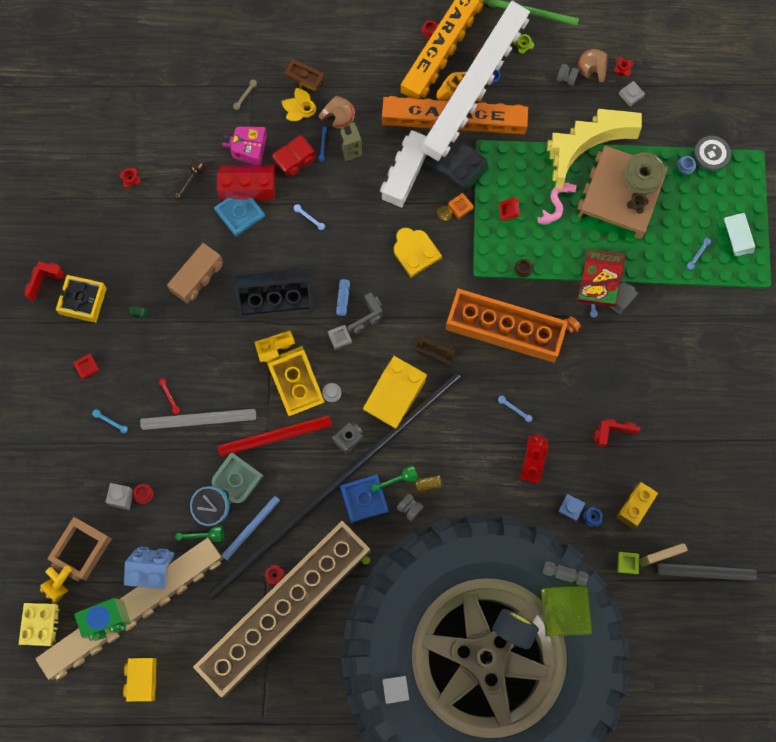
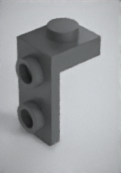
[348,293,383,334]

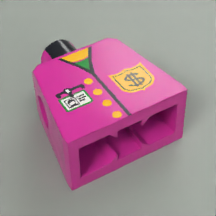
[222,127,267,165]

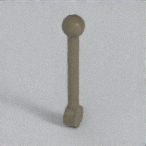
[233,80,257,110]

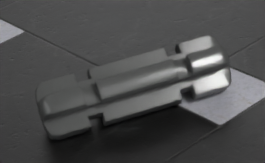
[543,561,588,586]

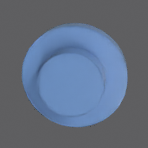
[677,156,696,174]

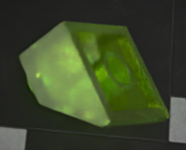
[541,587,592,637]

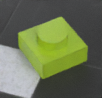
[617,552,639,575]

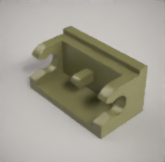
[341,122,362,162]

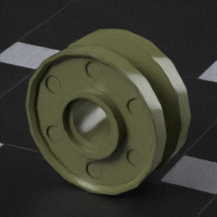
[623,152,665,195]

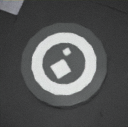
[693,136,731,172]

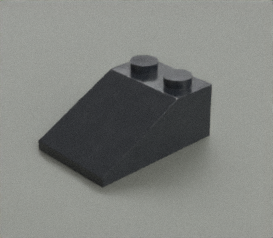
[423,141,488,195]

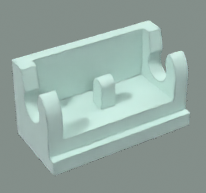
[724,213,755,256]

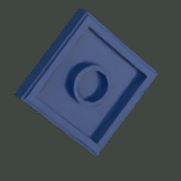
[340,474,389,524]

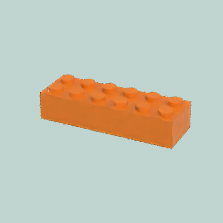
[445,289,568,363]

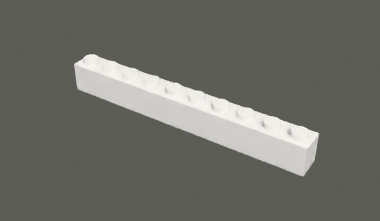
[420,1,530,161]

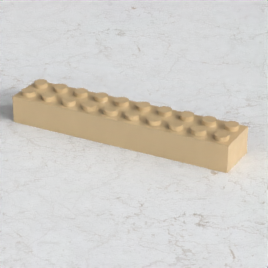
[193,521,370,698]

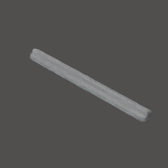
[140,409,256,430]

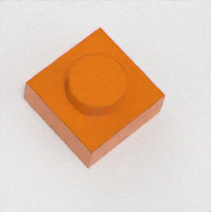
[448,193,474,219]

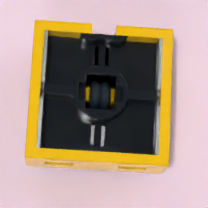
[56,275,107,323]

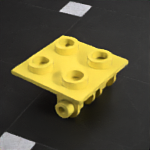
[19,603,60,646]

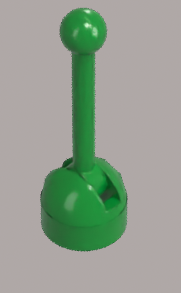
[371,465,418,492]
[175,526,224,542]

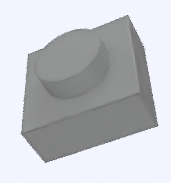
[619,81,645,107]

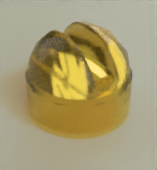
[437,205,452,221]

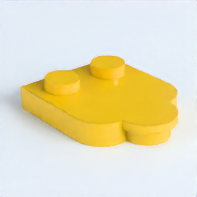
[394,228,442,277]

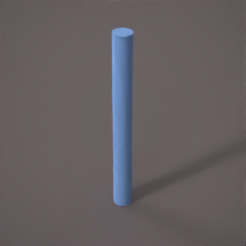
[221,496,280,560]

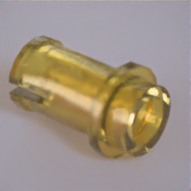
[416,475,442,493]

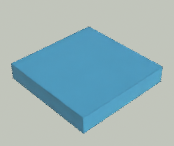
[214,198,266,237]

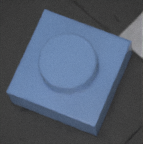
[558,494,585,521]

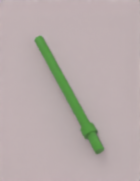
[483,0,579,26]

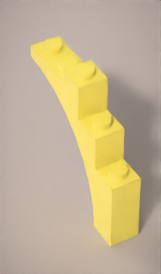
[547,109,642,189]

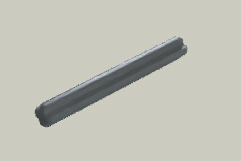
[656,563,757,581]

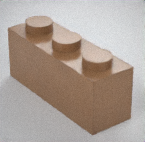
[167,243,223,304]

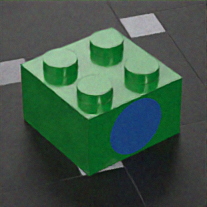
[74,598,131,641]

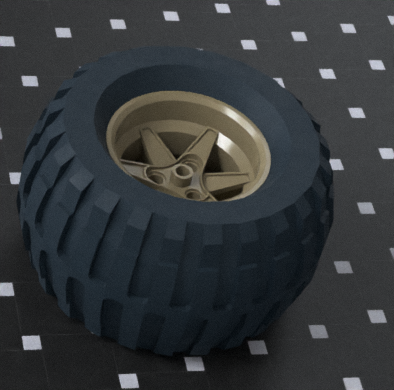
[341,514,629,742]

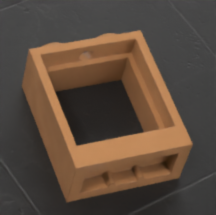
[48,517,112,581]

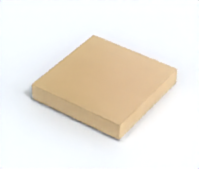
[639,543,688,567]

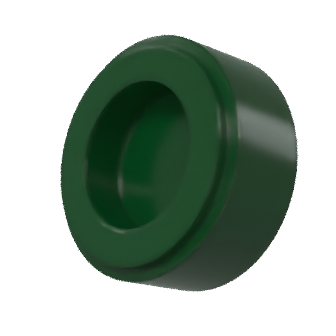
[129,307,149,318]

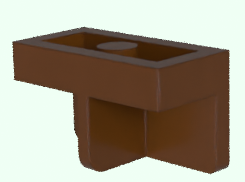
[284,59,325,92]

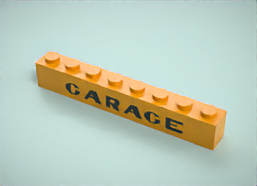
[401,0,484,99]

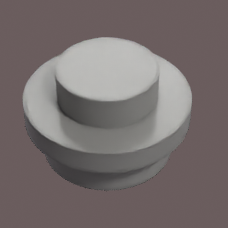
[322,383,342,402]

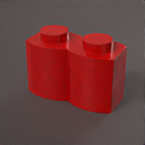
[272,135,316,177]

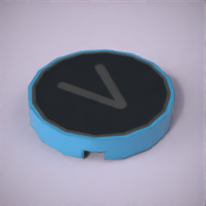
[190,486,230,526]

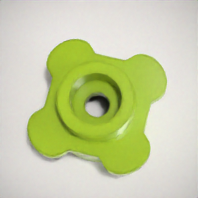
[513,34,534,54]

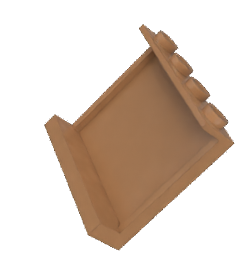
[577,146,668,239]

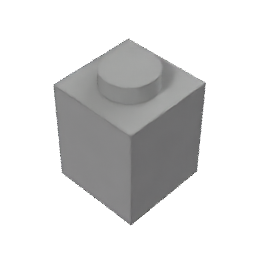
[105,483,134,510]

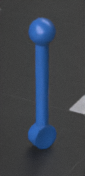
[318,126,327,162]

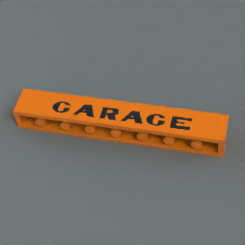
[382,96,528,135]

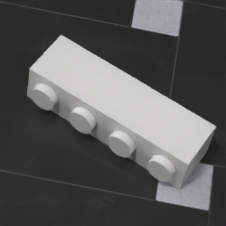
[380,130,427,207]

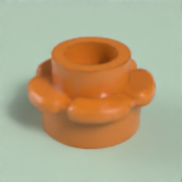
[564,316,581,333]

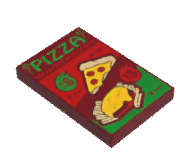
[578,250,625,307]

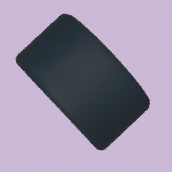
[493,609,539,649]

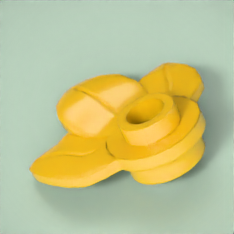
[281,88,316,121]

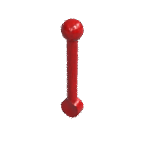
[158,379,180,415]

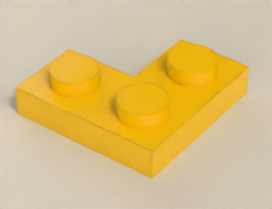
[254,331,295,362]

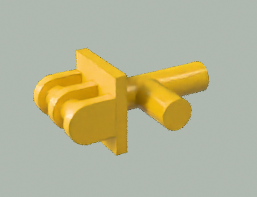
[40,566,71,604]

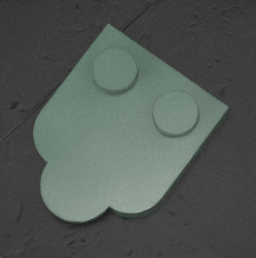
[212,452,264,505]

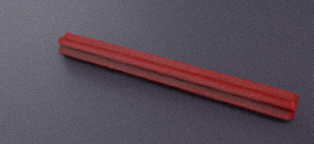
[218,416,331,456]

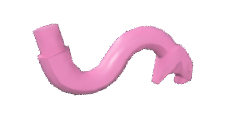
[537,183,577,225]

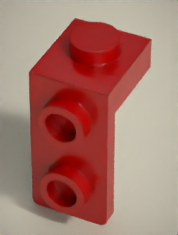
[24,261,65,302]
[594,419,640,448]
[521,435,548,483]

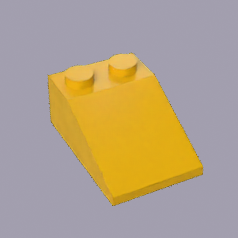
[267,346,324,416]
[363,356,427,429]

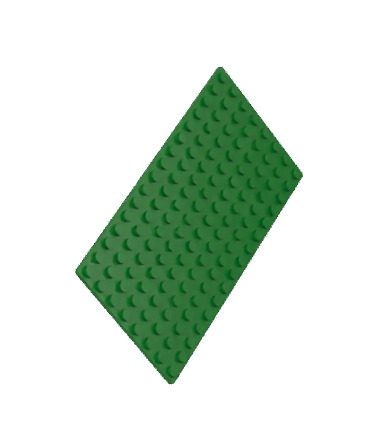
[473,140,771,288]

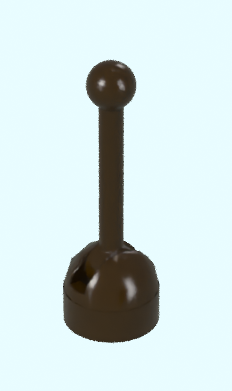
[174,159,206,200]

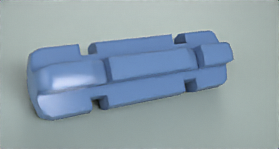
[336,279,350,316]

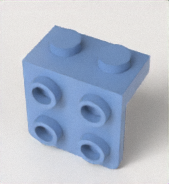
[124,547,174,589]

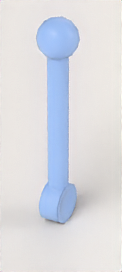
[294,204,325,230]

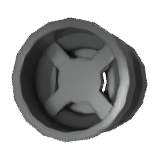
[556,63,579,86]
[396,494,424,521]

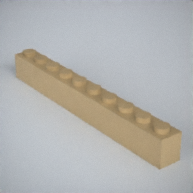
[36,538,223,680]

